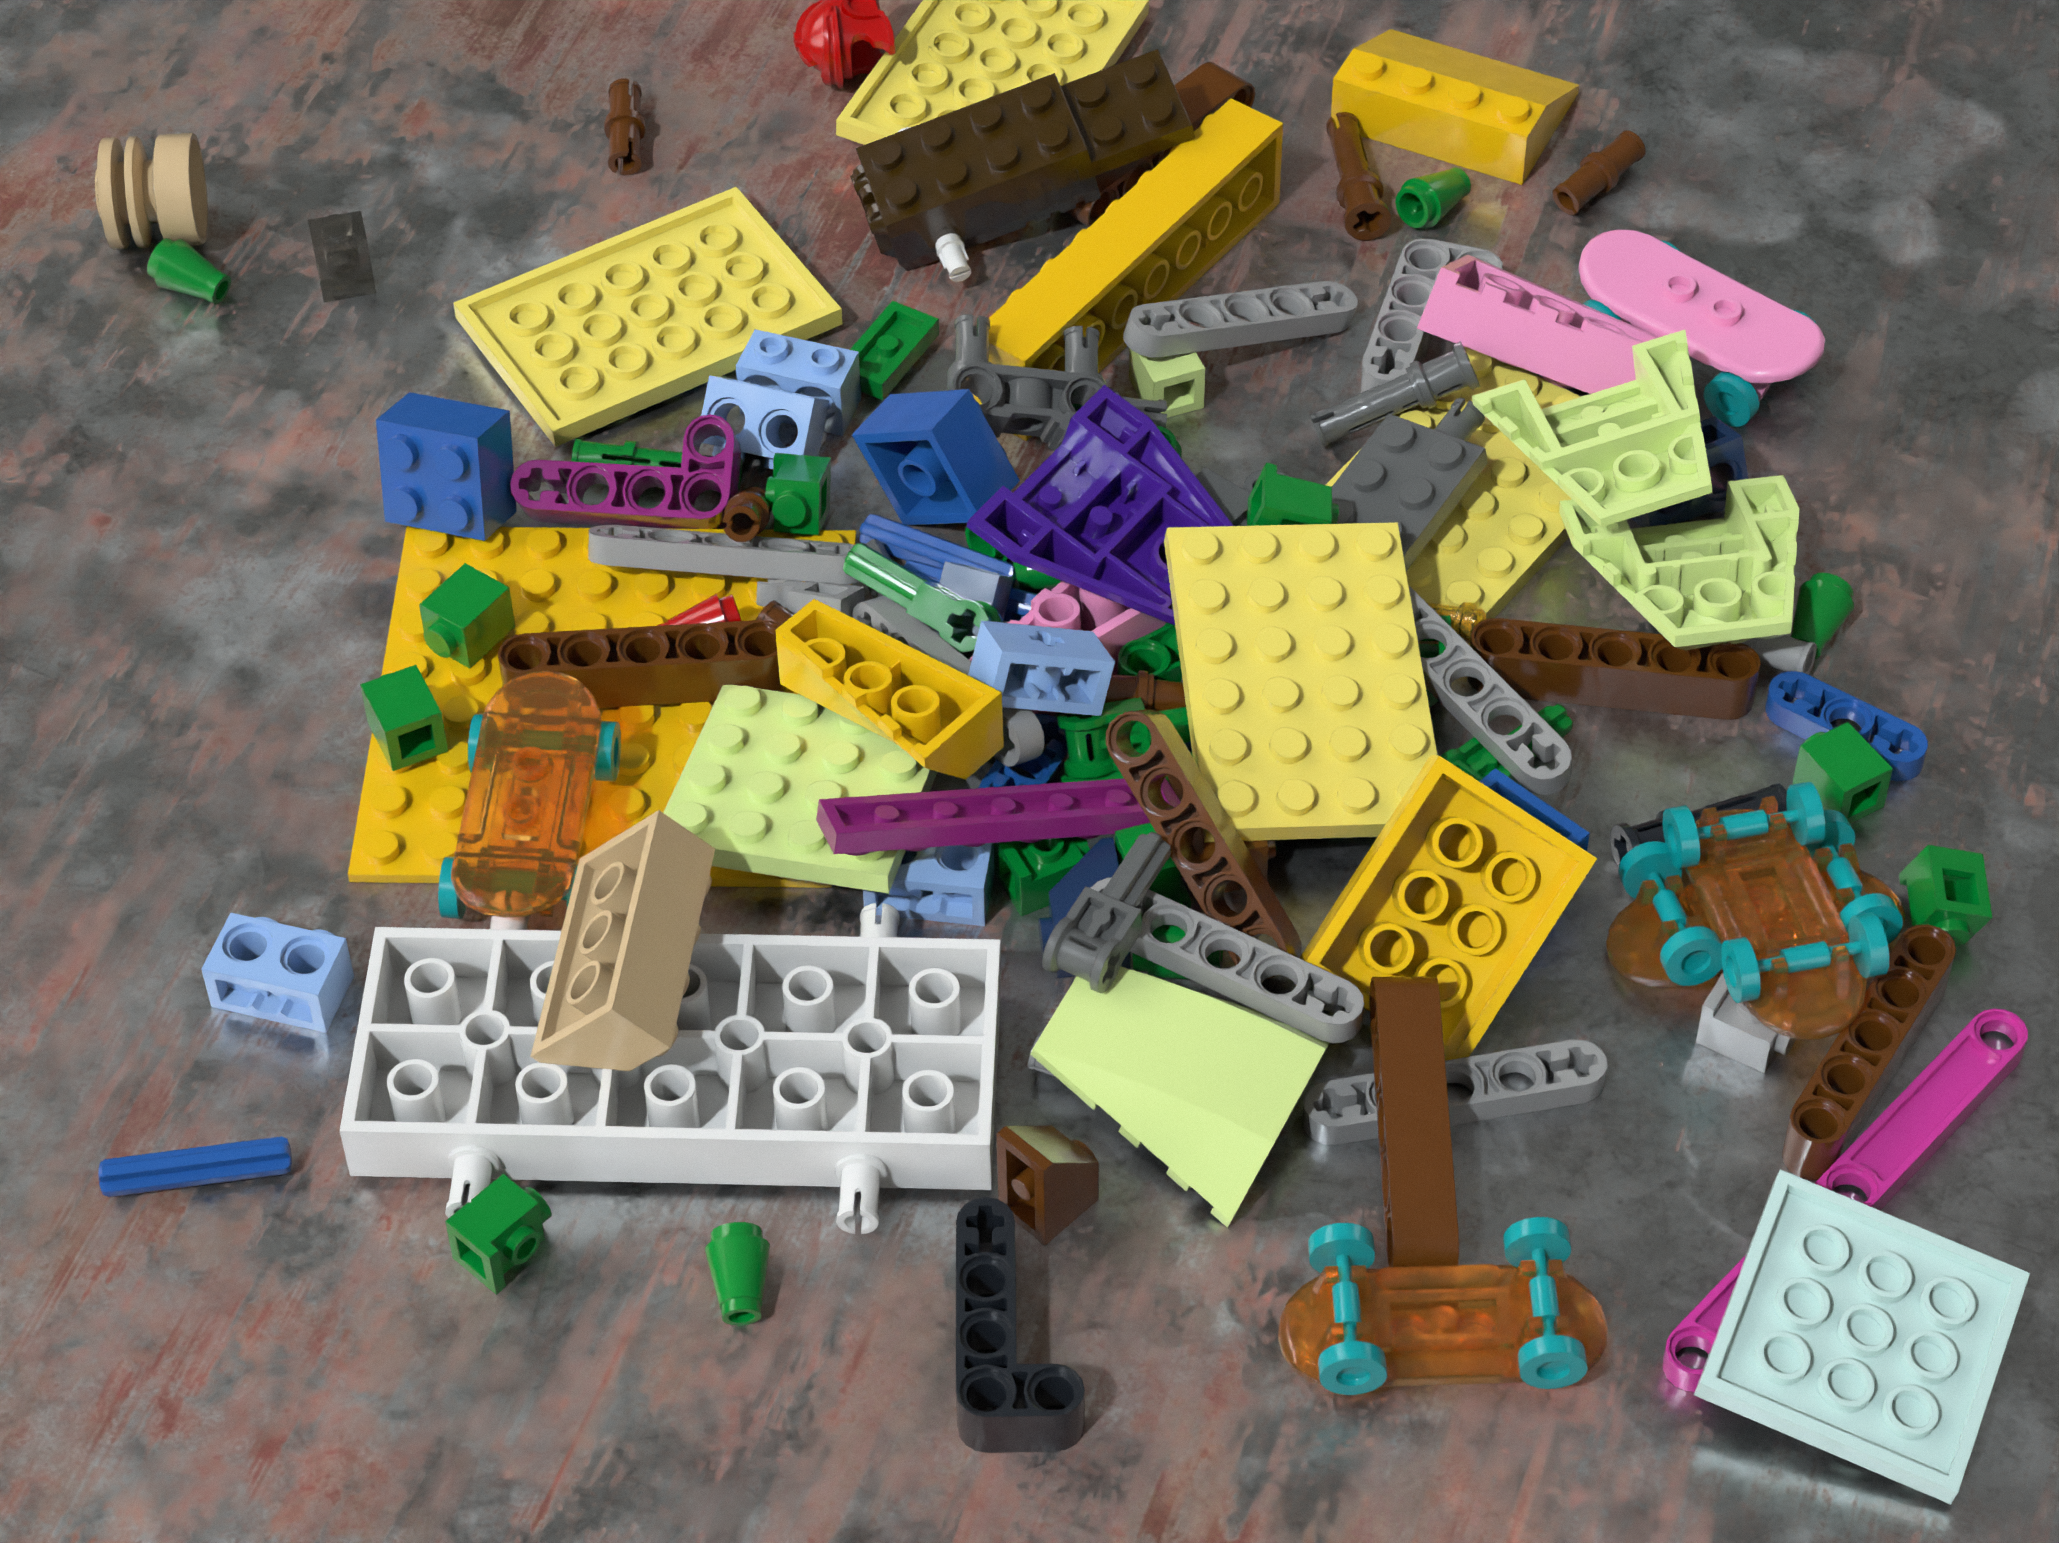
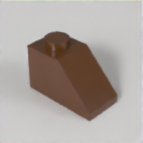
[996,1125,1099,1246]

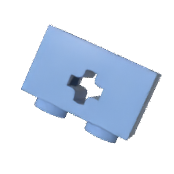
[968,620,1115,716]

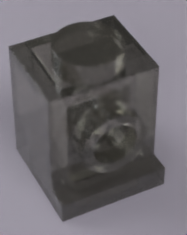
[308,211,377,302]

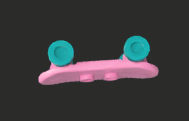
[1578,229,1826,427]

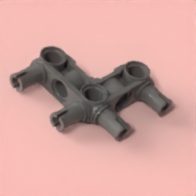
[947,314,1167,451]

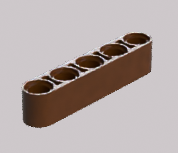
[1064,62,1256,227]
[1467,618,1761,720]
[498,620,787,712]
[1106,709,1302,981]
[1782,925,1956,1181]
[1369,976,1459,1272]

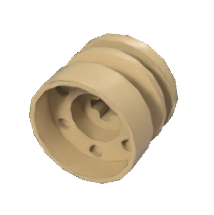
[95,133,208,250]

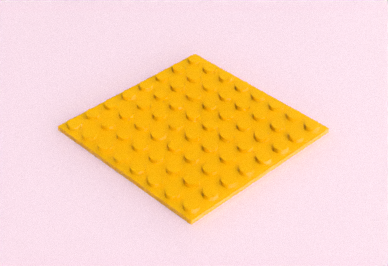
[348,526,857,888]

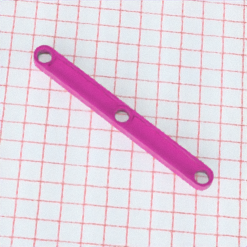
[1662,1008,2028,1392]

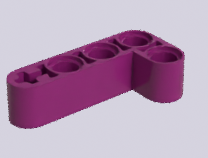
[510,414,741,529]

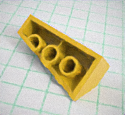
[775,599,1004,780]

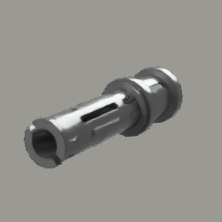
[1310,341,1481,447]

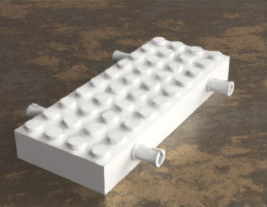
[340,896,1001,1234]

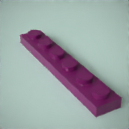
[816,778,1181,856]

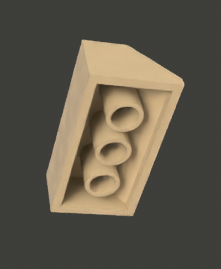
[530,810,715,1071]

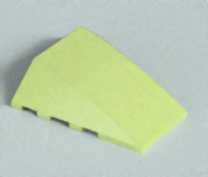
[1472,329,1712,527]
[1030,967,1329,1228]

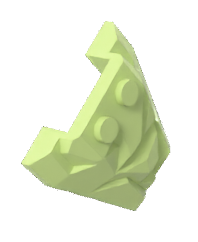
[1559,475,1800,650]

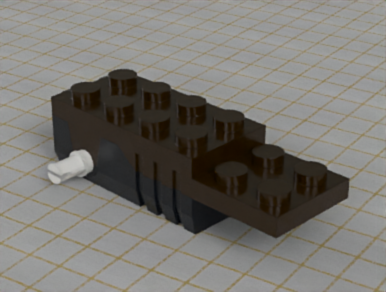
[850,49,1195,282]

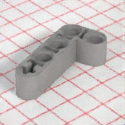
[1361,239,1503,393]

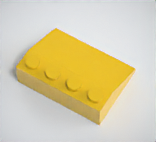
[1331,29,1579,185]
[1299,755,1597,1061]

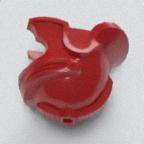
[793,0,896,88]

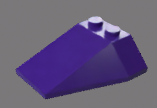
[966,385,1234,625]

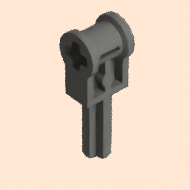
[1042,832,1171,994]

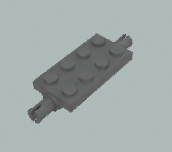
[1332,398,1488,572]

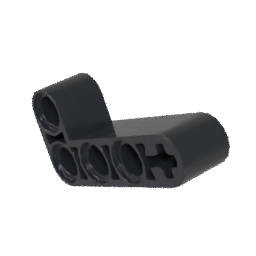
[956,1197,1085,1453]

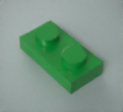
[850,300,939,400]

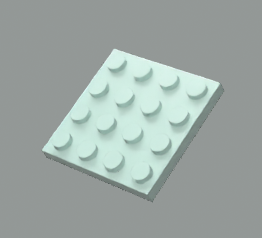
[1694,1169,2030,1504]

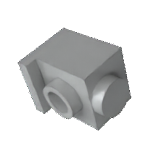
[1696,973,1801,1074]

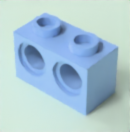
[736,329,861,436]
[701,376,830,469]
[863,843,995,926]
[201,913,354,1033]

